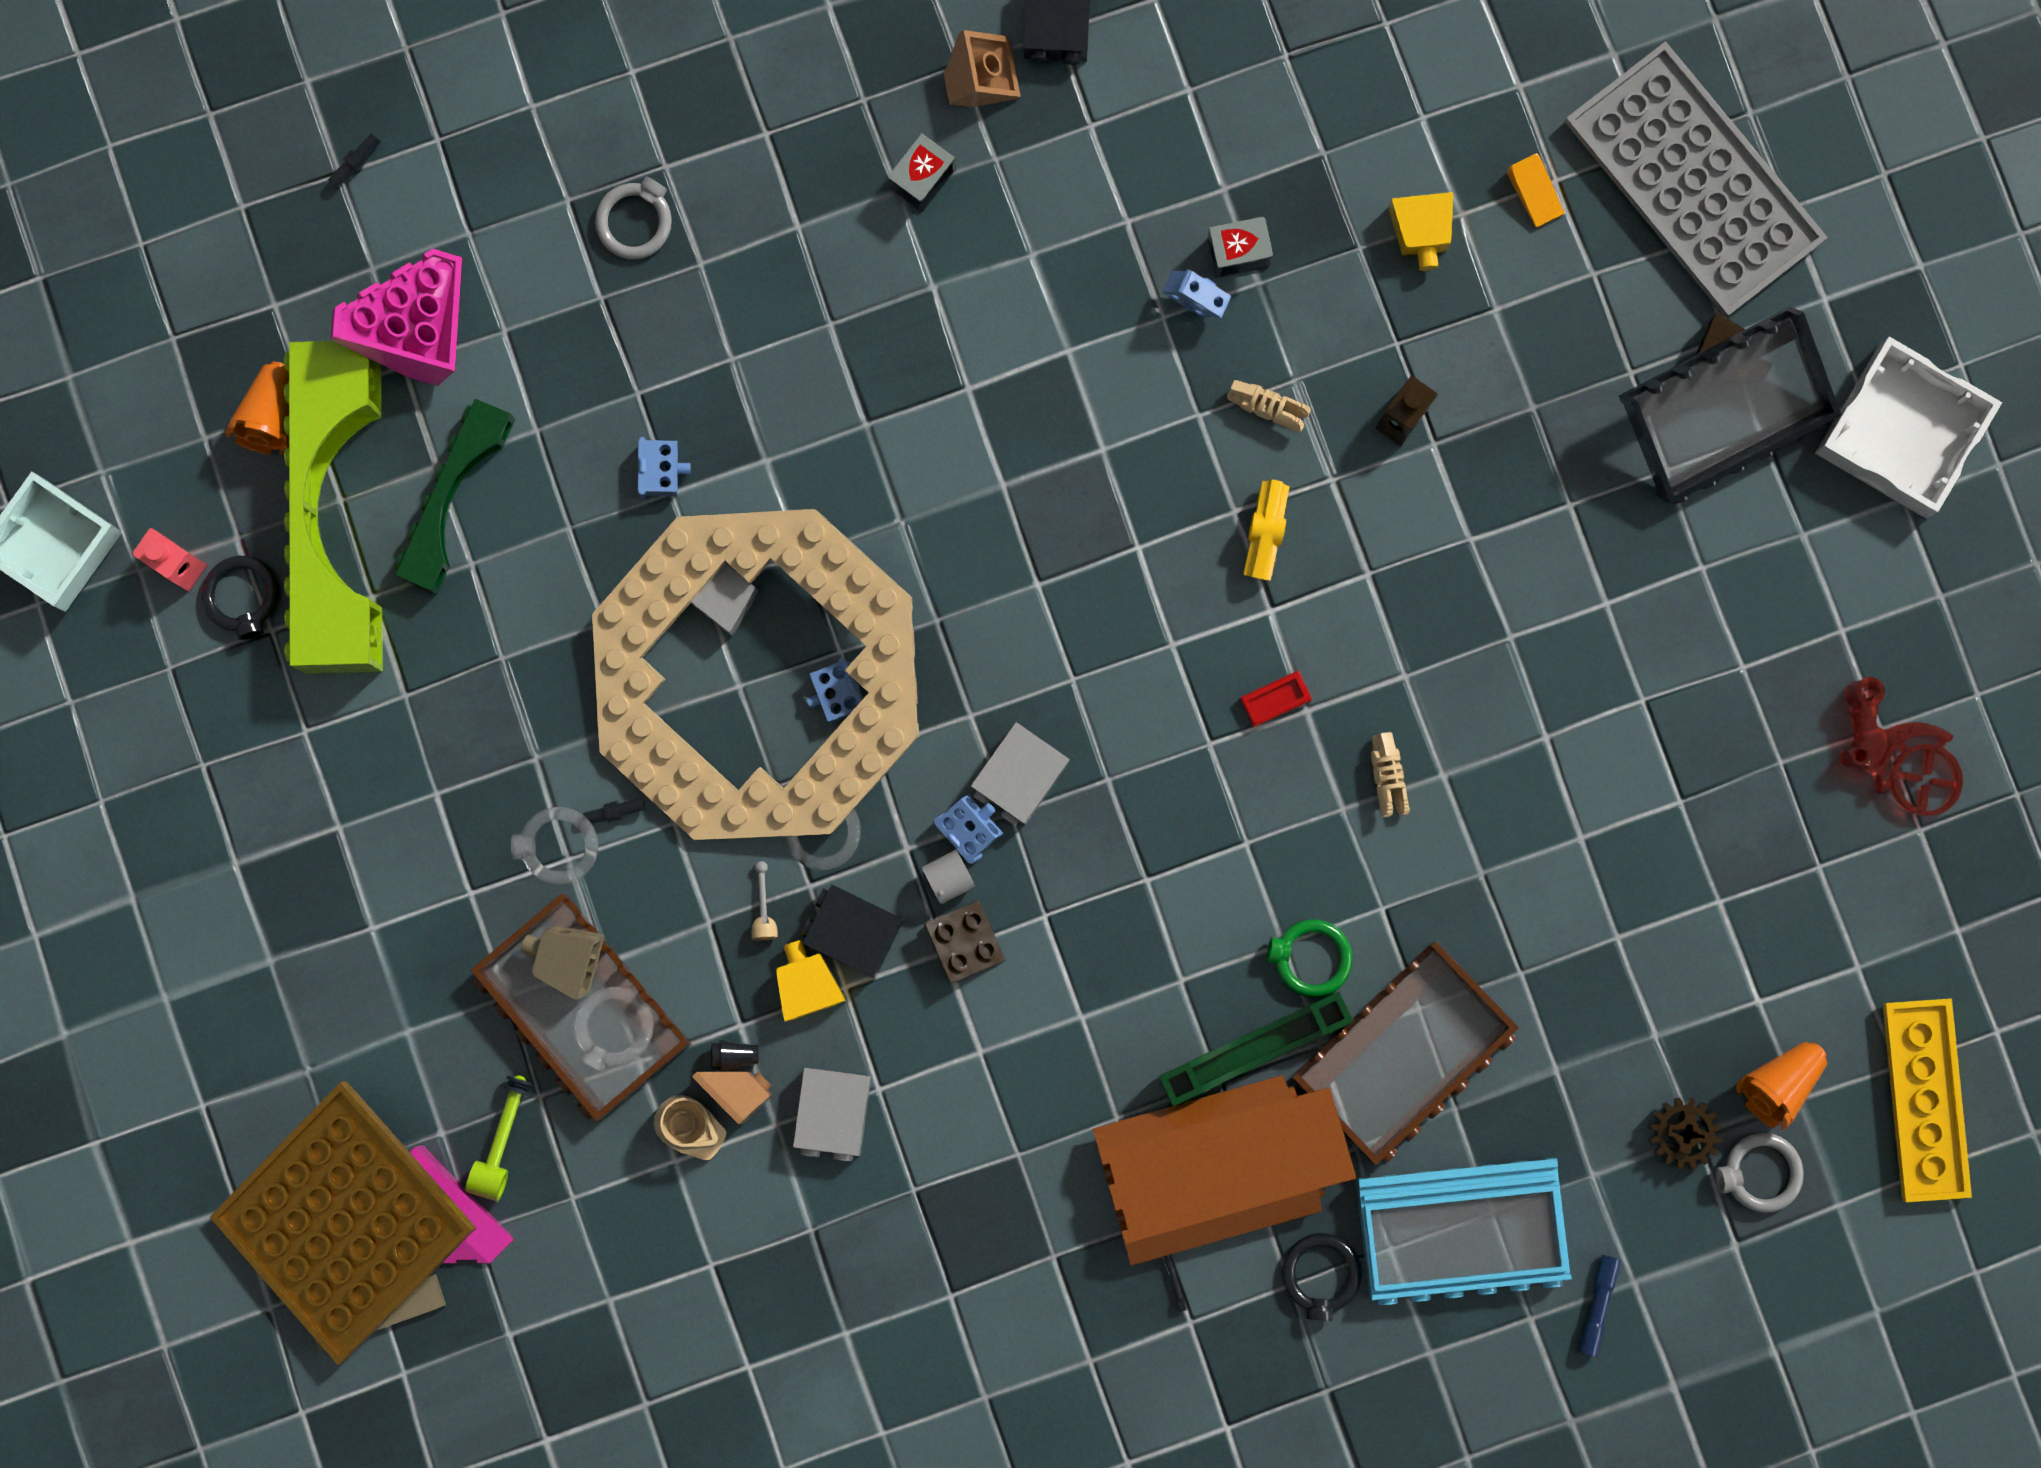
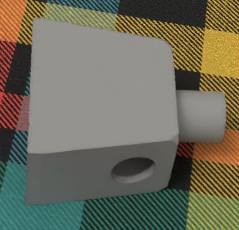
[690,563,758,636]

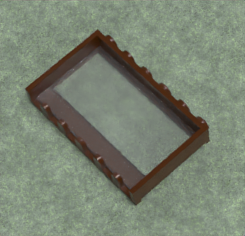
[471,893,691,1122]
[1291,941,1519,1165]

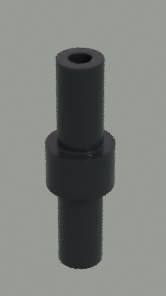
[328,133,380,189]
[580,797,646,826]

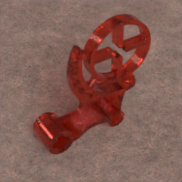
[1840,677,1963,816]

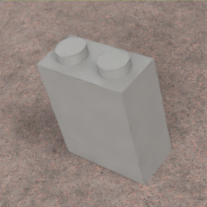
[971,722,1070,826]
[793,1068,871,1161]

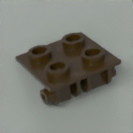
[924,901,1006,984]

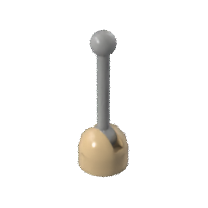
[751,861,778,941]

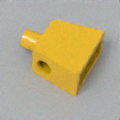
[1389,192,1453,271]
[776,940,846,1022]

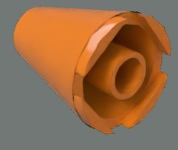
[225,361,289,455]
[1736,1042,1827,1131]

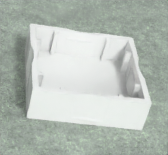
[1815,337,2002,519]

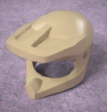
[654,1095,726,1160]

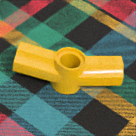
[1243,479,1289,580]

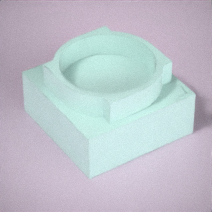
[0,471,122,612]

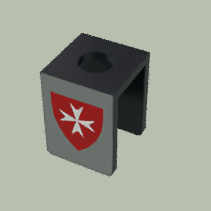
[889,133,956,212]
[1207,217,1273,278]

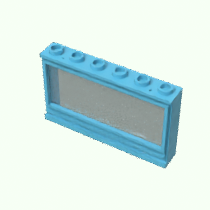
[1355,1158,1572,1305]

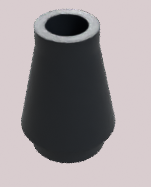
[711,1039,759,1072]

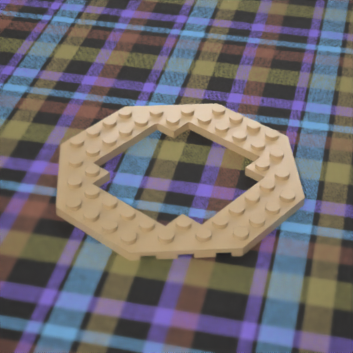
[592,509,919,840]

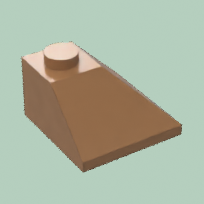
[944,30,1021,107]
[692,1072,773,1124]

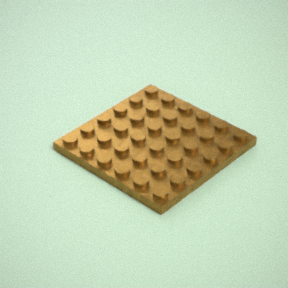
[210,1081,477,1365]

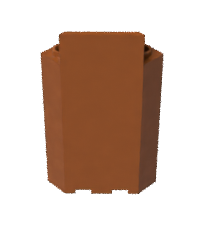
[1093,1075,1357,1265]

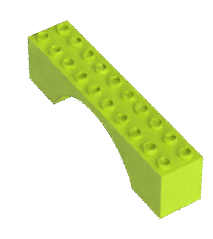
[284,341,383,674]

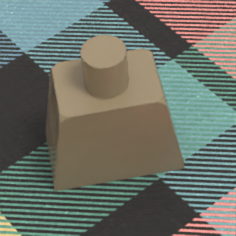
[521,926,605,1000]

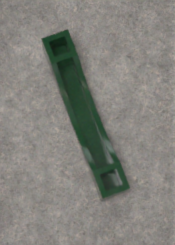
[395,399,515,595]
[1158,992,1354,1106]

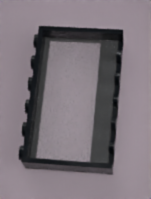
[1619,307,1841,504]

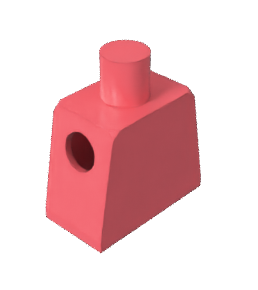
[132,528,208,591]

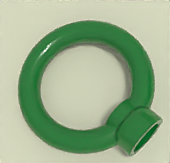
[1266,919,1353,998]

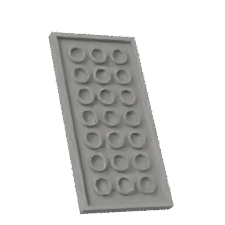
[1564,41,1828,318]

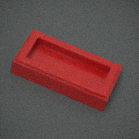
[1239,670,1312,728]

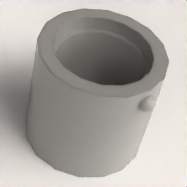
[921,850,976,905]

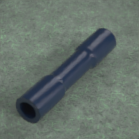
[1578,1255,1622,1357]

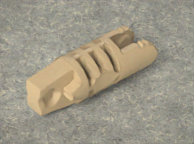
[1227,380,1311,433]
[1371,732,1410,817]

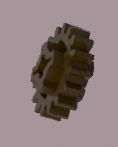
[1648,1098,1722,1169]

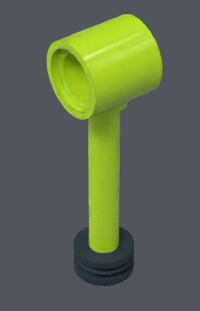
[465,1075,533,1202]

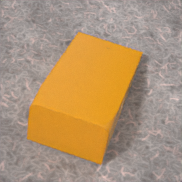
[1506,153,1565,228]

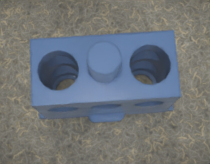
[1162,270,1231,319]
[638,437,691,499]
[806,658,863,724]
[934,794,1003,864]

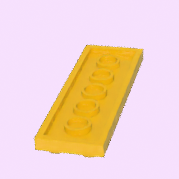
[1882,998,1972,1202]

